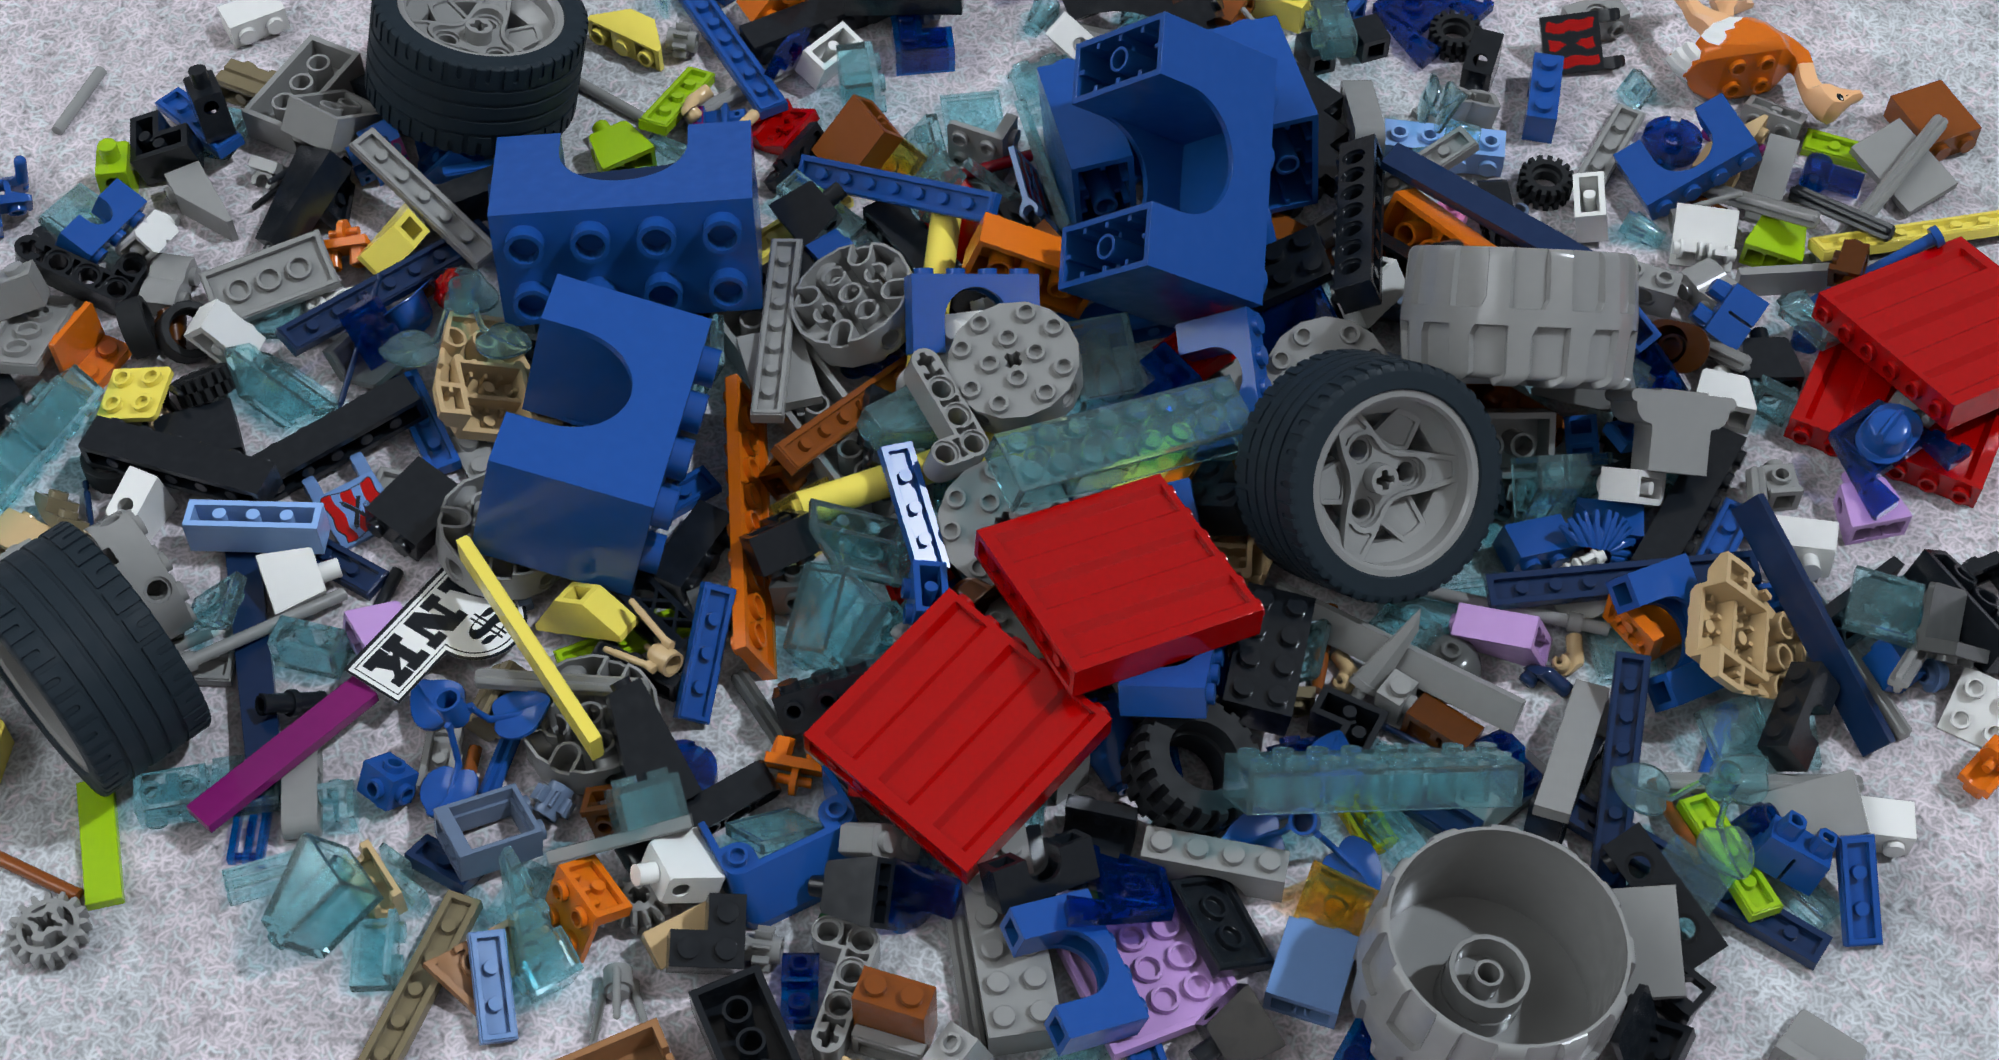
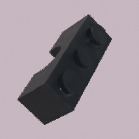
[1294,13,1391,76]
[1757,661,1841,772]
[977,828,1100,915]

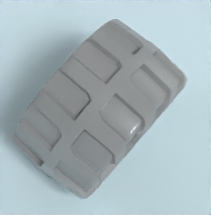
[1400,245,1639,390]
[1350,824,1636,1060]

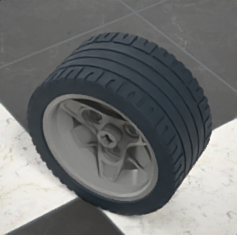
[364,0,589,156]
[1235,349,1502,604]
[0,521,211,797]

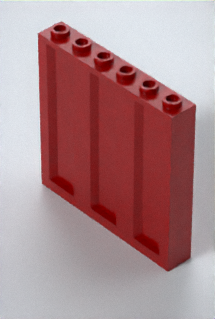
[1811,236,1999,430]
[1783,332,1999,508]
[974,473,1265,697]
[803,587,1112,885]

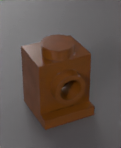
[1827,239,1870,287]
[759,457,814,501]
[579,783,632,838]

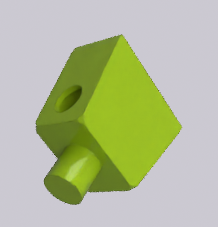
[588,120,657,172]
[95,138,140,194]
[1738,215,1807,267]

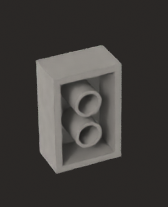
[280,89,383,153]

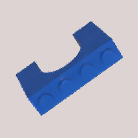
[1613,93,1762,221]
[904,268,1040,356]
[1175,306,1272,455]
[1605,553,1725,713]
[1118,645,1227,719]
[999,888,1149,1057]

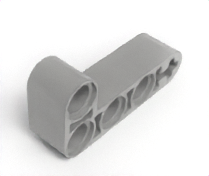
[1340,80,1386,154]
[903,348,989,483]
[811,915,881,1060]

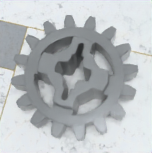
[7,891,93,970]

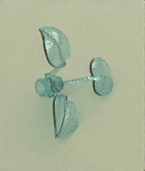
[1411,74,1481,153]
[378,269,532,368]
[1611,754,1769,880]

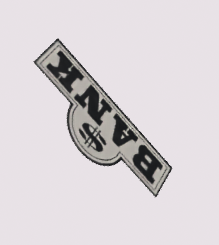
[343,567,527,704]

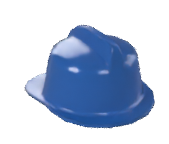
[378,277,434,340]
[1855,403,1923,465]

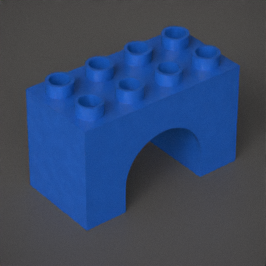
[1058,11,1278,328]
[1037,15,1319,226]
[487,120,763,327]
[472,274,722,595]

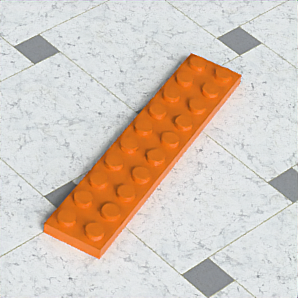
[723,373,778,680]

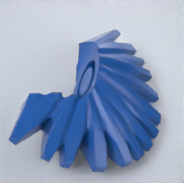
[1559,508,1636,563]

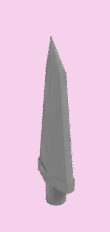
[1348,608,1421,700]

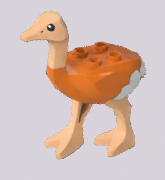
[1665,0,1863,125]

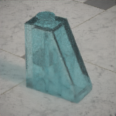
[856,386,955,451]

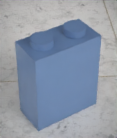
[1262,916,1359,1030]

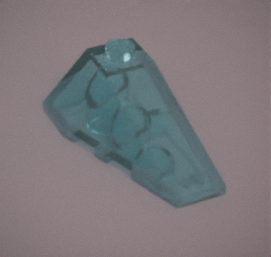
[1510,452,1614,523]
[498,845,584,1004]

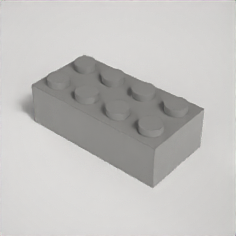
[241,34,365,154]

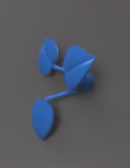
[410,679,551,818]
[1222,730,1382,898]

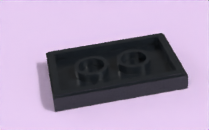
[1165,876,1275,979]

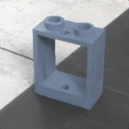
[433,783,547,882]

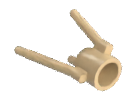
[603,598,684,677]

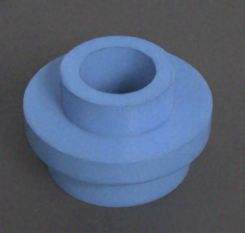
[1918,658,1950,693]

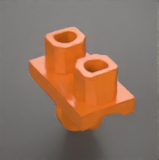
[323,219,371,272]
[1957,734,1999,799]
[764,735,822,796]

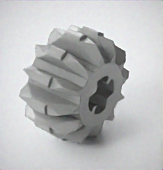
[617,877,672,936]

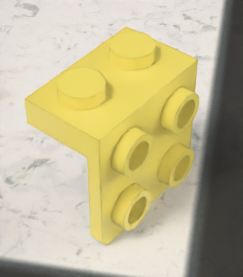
[96,367,174,423]

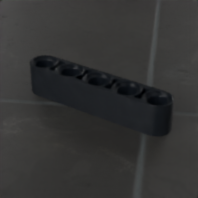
[614,760,782,875]

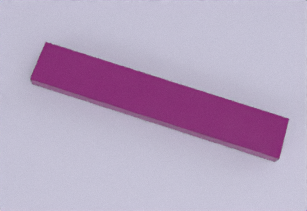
[186,676,379,833]

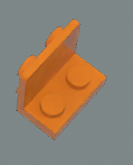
[48,301,132,397]
[1602,594,1682,662]
[540,854,633,965]

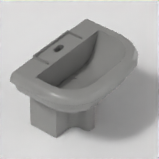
[1604,388,1737,476]

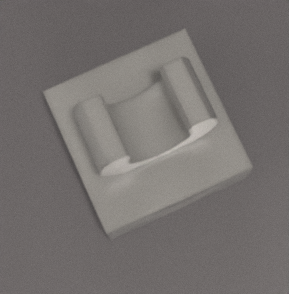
[247,154,288,190]

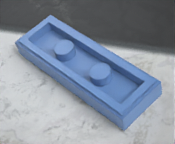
[466,929,519,1046]

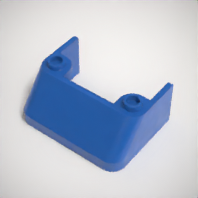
[698,765,859,930]

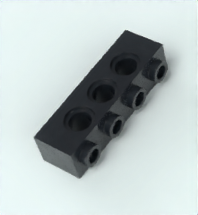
[1601,822,1729,969]

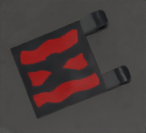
[1539,8,1625,75]

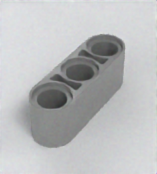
[281,747,323,840]

